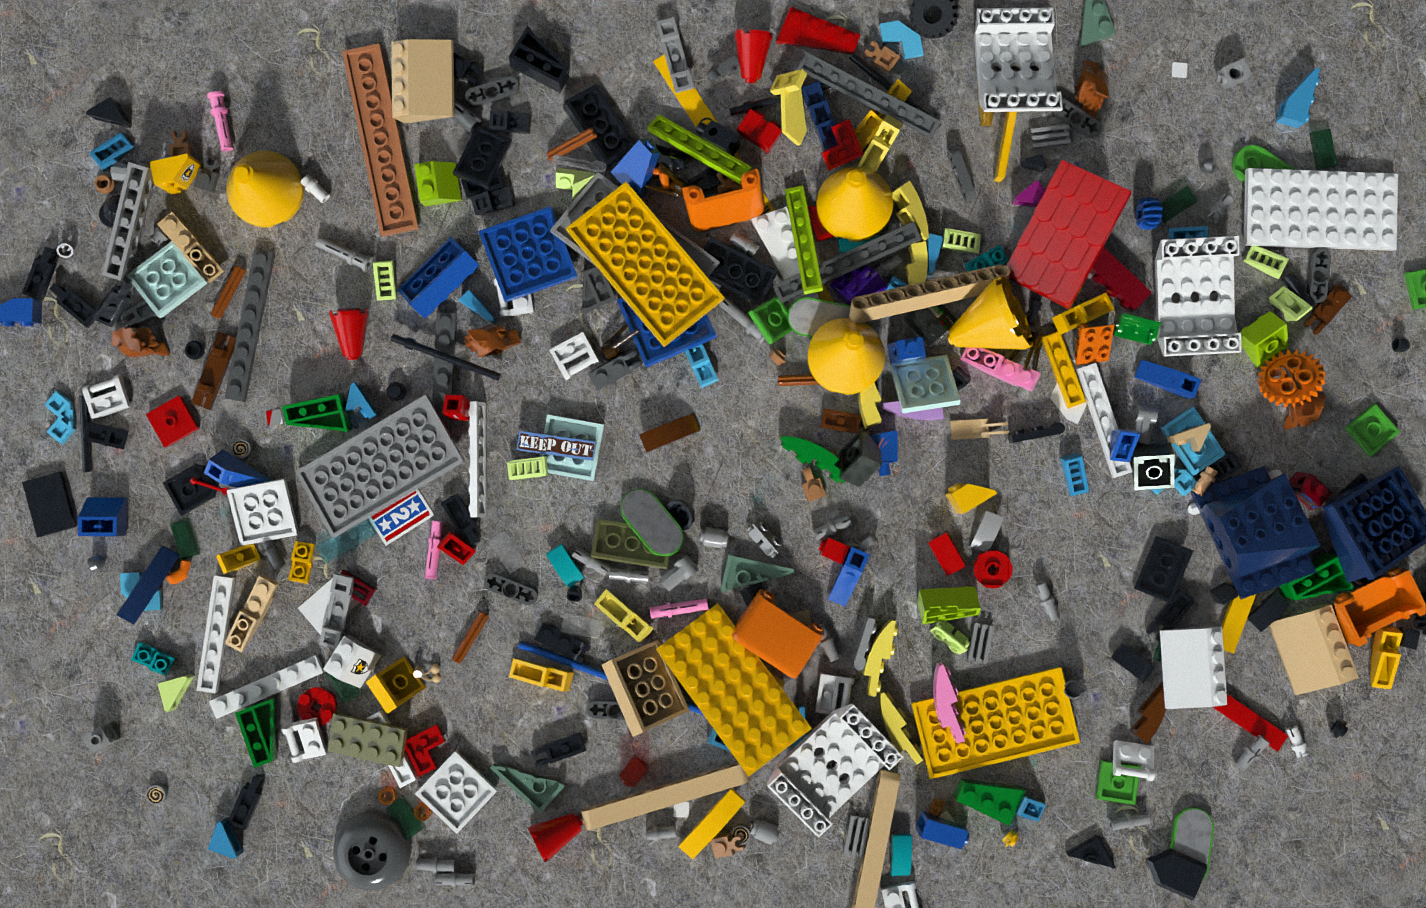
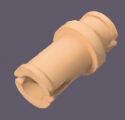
[1192,466,1218,497]

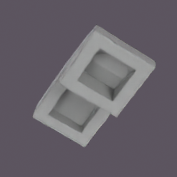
[969,510,1004,552]

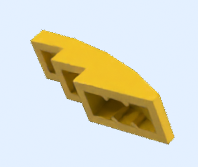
[854,79,913,151]
[678,788,746,859]

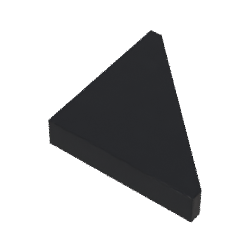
[1066,835,1116,869]

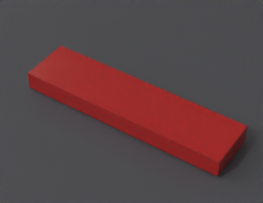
[1212,694,1288,752]

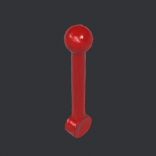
[190,477,229,495]

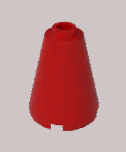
[735,29,773,84]
[329,308,369,360]
[527,813,584,862]

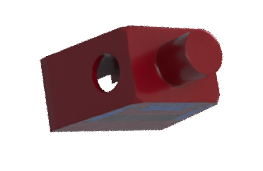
[1288,472,1332,510]

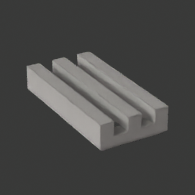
[1029,124,1071,149]
[967,622,994,664]
[843,814,870,858]

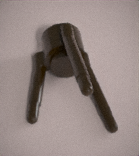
[645,162,690,198]
[601,323,640,360]
[1008,331,1043,371]

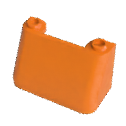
[682,169,764,232]
[1334,567,1426,647]
[732,589,825,679]

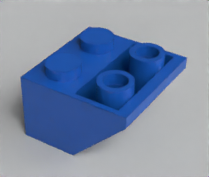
[78,497,127,536]

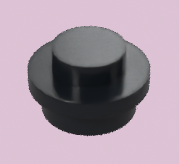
[185,341,205,360]
[386,382,406,401]
[1330,720,1348,738]

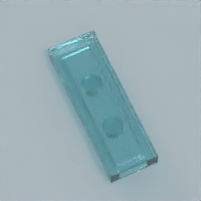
[316,519,376,564]

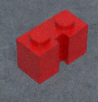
[737,109,782,154]

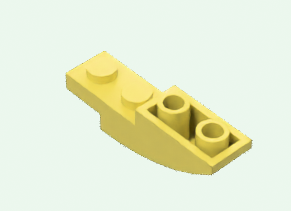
[862,619,898,697]
[878,690,923,764]

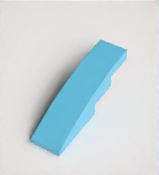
[685,344,718,388]

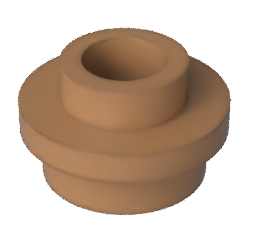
[95,174,115,194]
[769,348,786,366]

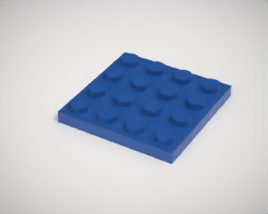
[478,206,577,303]
[617,298,717,368]

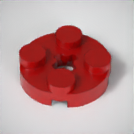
[973,549,1013,589]
[297,687,338,726]

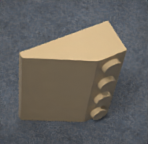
[391,39,454,123]
[1269,603,1359,695]
[602,640,690,737]

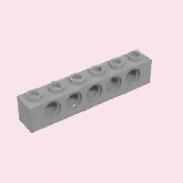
[102,162,153,281]

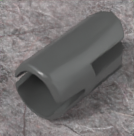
[451,98,481,132]
[1064,677,1087,699]

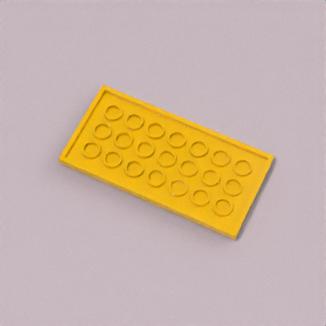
[566,182,725,347]
[656,603,812,777]
[911,666,1080,779]

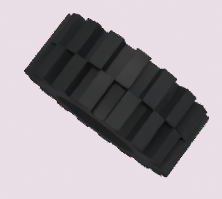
[909,0,959,39]

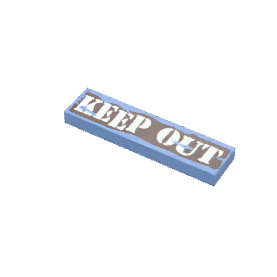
[517,431,596,461]

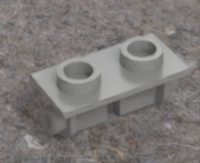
[746,519,784,558]

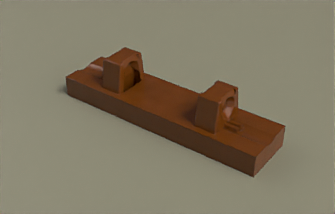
[191,332,236,410]

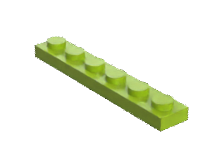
[648,114,752,184]
[785,185,823,295]

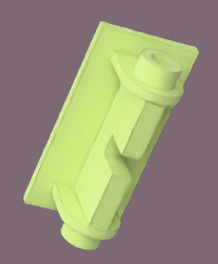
[930,621,971,655]

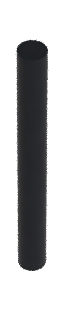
[79,396,91,472]

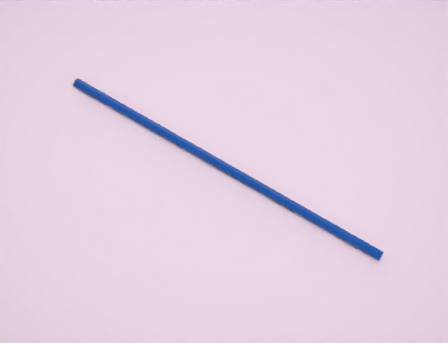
[518,641,703,715]

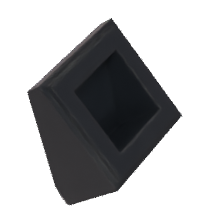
[1021,154,1046,172]
[952,366,971,392]
[740,582,765,607]
[1210,582,1238,605]
[1400,627,1421,650]

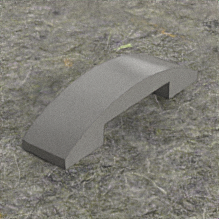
[656,17,694,93]
[319,573,354,649]

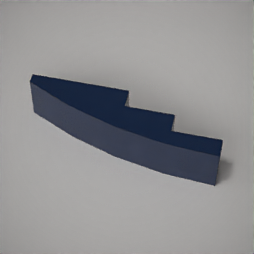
[801,81,838,151]
[116,545,179,624]

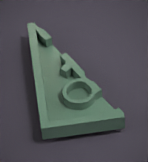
[1079,0,1116,48]
[721,555,794,592]
[490,763,566,814]

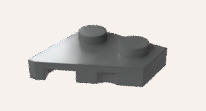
[581,267,616,315]

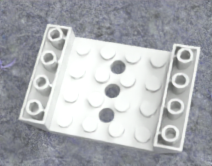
[974,7,1063,112]
[1155,236,1241,356]
[767,703,903,838]

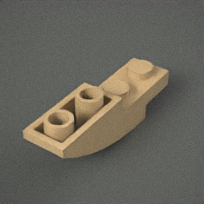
[157,212,225,284]
[225,574,279,652]

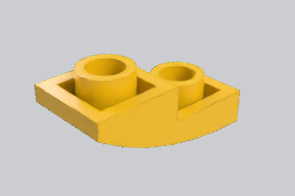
[288,541,315,584]

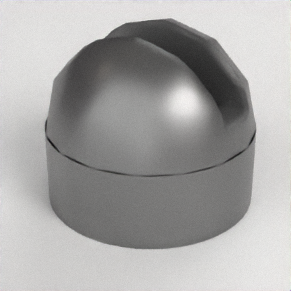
[1200,158,1215,173]
[57,241,74,258]
[87,556,105,572]

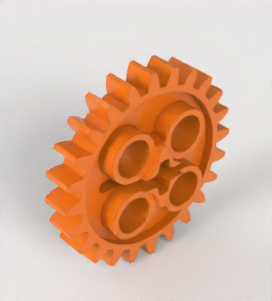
[1257,349,1326,408]

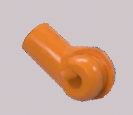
[653,165,670,190]
[166,560,191,584]

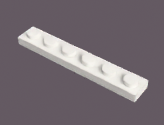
[1076,363,1133,478]
[468,401,487,517]
[196,575,235,693]
[209,654,325,719]

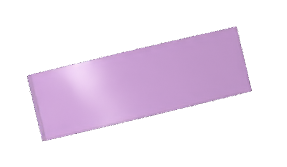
[881,401,944,421]

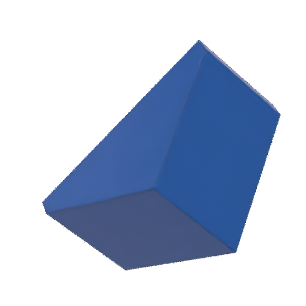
[1110,429,1140,462]

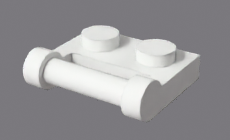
[494,279,534,318]
[549,332,600,380]
[82,374,131,419]
[815,673,855,714]
[281,718,327,763]
[1113,740,1155,781]
[881,881,919,908]

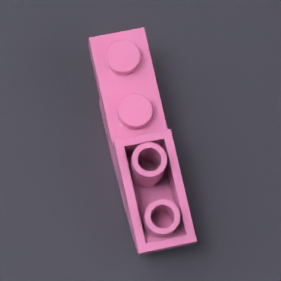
[961,348,1041,392]
[933,662,966,743]

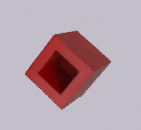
[442,395,471,421]
[818,537,850,564]

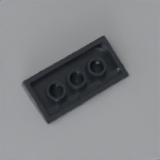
[563,84,636,170]
[703,236,779,305]

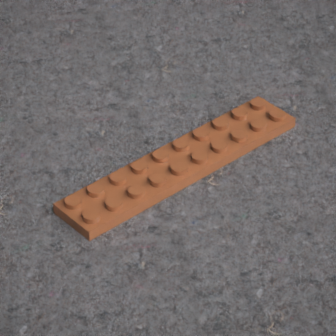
[342,43,419,237]

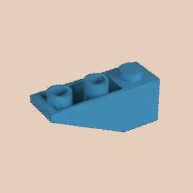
[1276,68,1320,128]

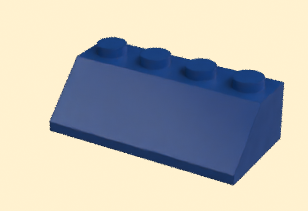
[397,237,479,319]

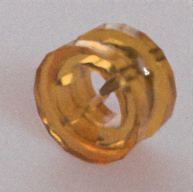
[378,786,397,805]
[929,797,944,817]
[414,802,433,821]

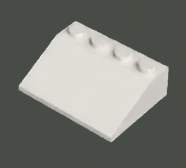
[1160,625,1227,709]

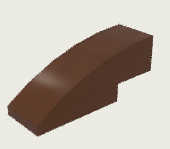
[639,413,700,453]
[1130,682,1166,744]

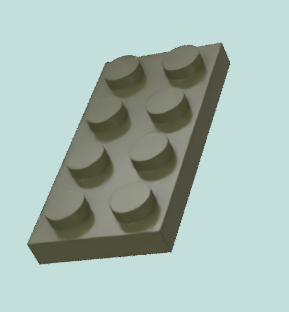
[591,519,669,569]
[328,712,408,768]

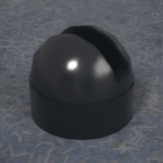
[1392,336,1410,352]
[566,585,582,602]

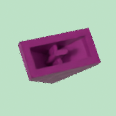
[1012,180,1046,207]

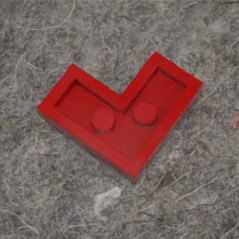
[821,119,864,171]
[405,723,446,777]

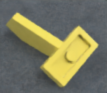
[770,69,807,145]

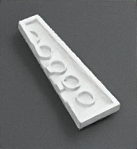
[751,206,819,301]

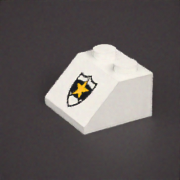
[323,635,381,688]

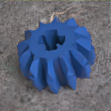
[1135,197,1163,230]

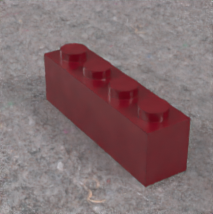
[1090,247,1152,312]

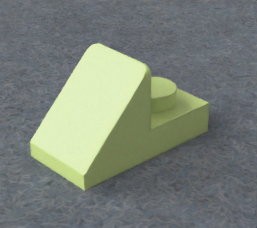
[556,168,595,199]
[1269,286,1312,321]

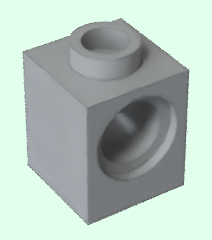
[1217,58,1252,90]
[83,723,120,753]

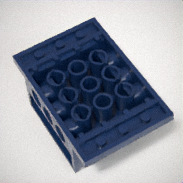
[1319,465,1426,583]
[1191,466,1321,600]

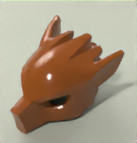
[1075,60,1109,119]
[463,324,521,357]
[111,327,169,358]
[1283,378,1326,429]

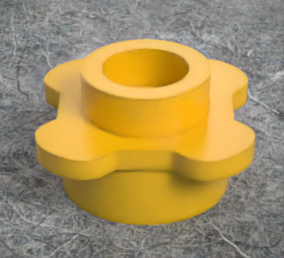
[1002,829,1020,847]

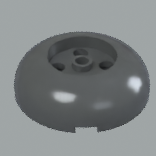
[333,811,412,890]

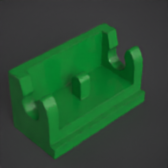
[1113,313,1161,345]

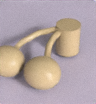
[413,664,441,683]

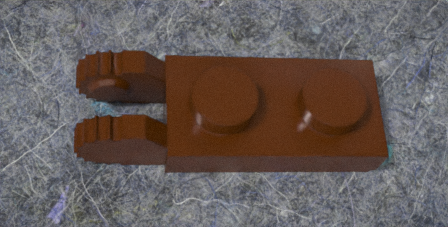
[1303,284,1352,335]
[820,409,874,435]

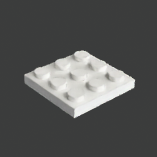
[227,478,299,546]
[415,750,498,834]

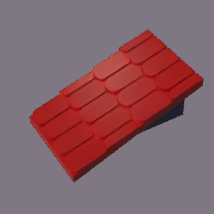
[1006,160,1131,310]

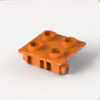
[1074,323,1114,365]

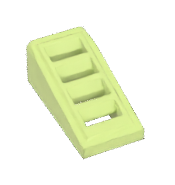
[941,228,981,254]
[1243,246,1289,279]
[373,260,397,301]
[507,456,548,480]

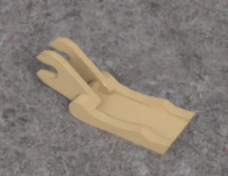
[950,418,1009,440]

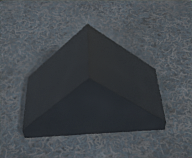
[86,97,132,129]

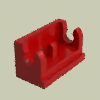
[928,531,966,576]

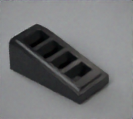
[1197,451,1242,486]

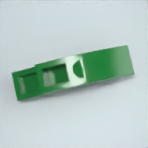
[779,436,845,484]

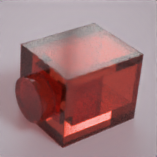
[619,754,649,788]

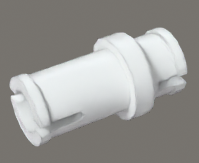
[300,175,330,203]
[1285,725,1309,758]

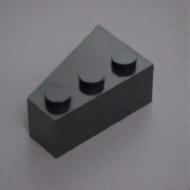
[509,26,569,93]

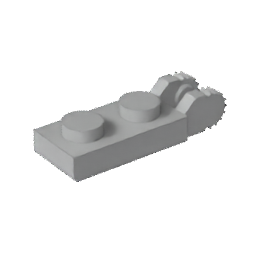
[852,616,877,671]

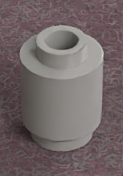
[700,527,729,549]
[750,819,780,845]

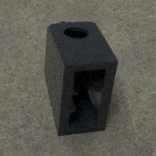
[695,121,741,156]

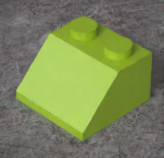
[414,161,462,207]
[1239,311,1289,369]

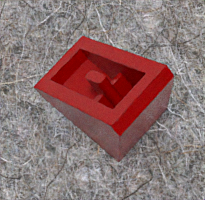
[437,531,476,565]

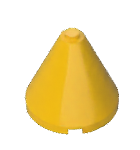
[226,150,304,227]
[816,167,893,242]
[947,275,1033,350]
[807,318,885,395]

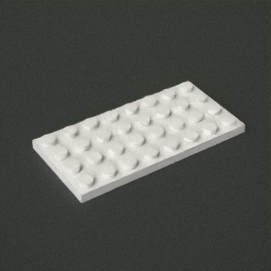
[1244,168,1398,251]

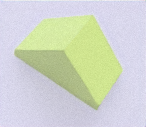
[158,674,194,712]

